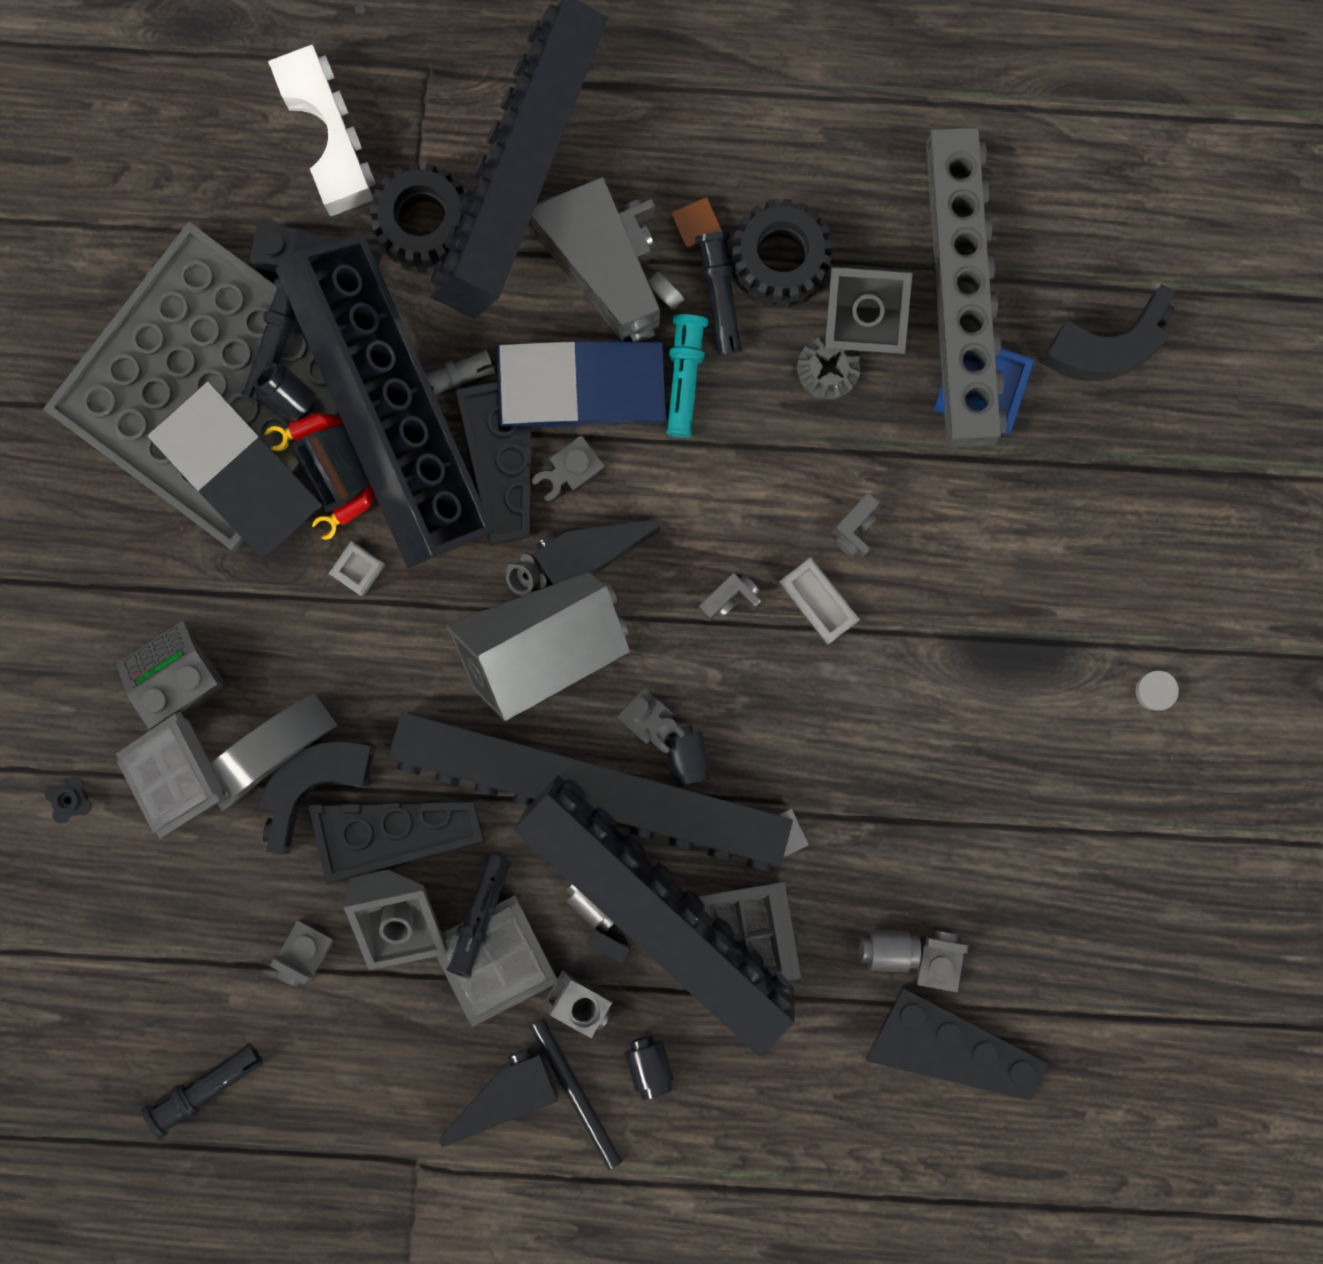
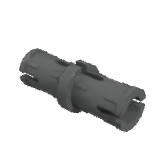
[425,350,495,395]

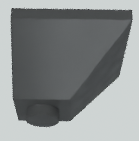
[343,870,447,971]

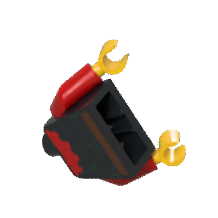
[264,413,375,540]

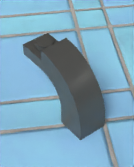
[211,693,338,812]

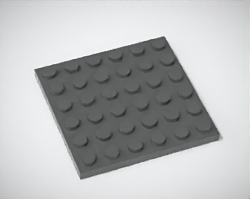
[43,222,340,552]

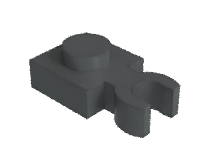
[532,436,605,503]
[617,688,685,753]

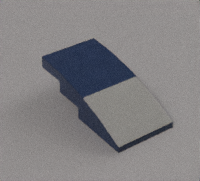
[497,342,666,428]

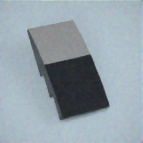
[147,381,322,559]

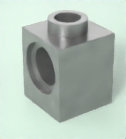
[542,970,612,1038]

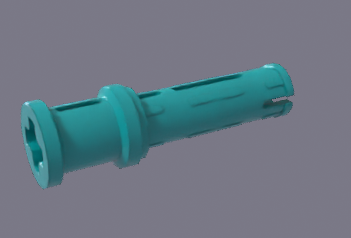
[666,314,708,438]

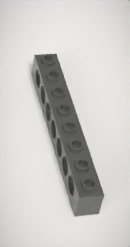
[926,128,1006,448]

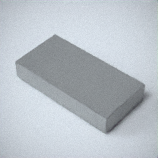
[779,557,860,645]

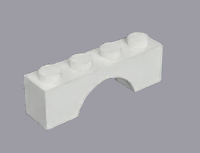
[268,44,376,216]

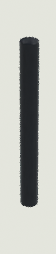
[529,1018,622,1170]

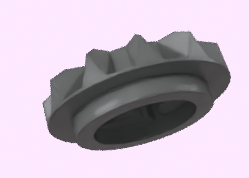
[797,337,860,399]

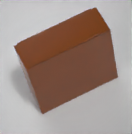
[671,197,722,252]

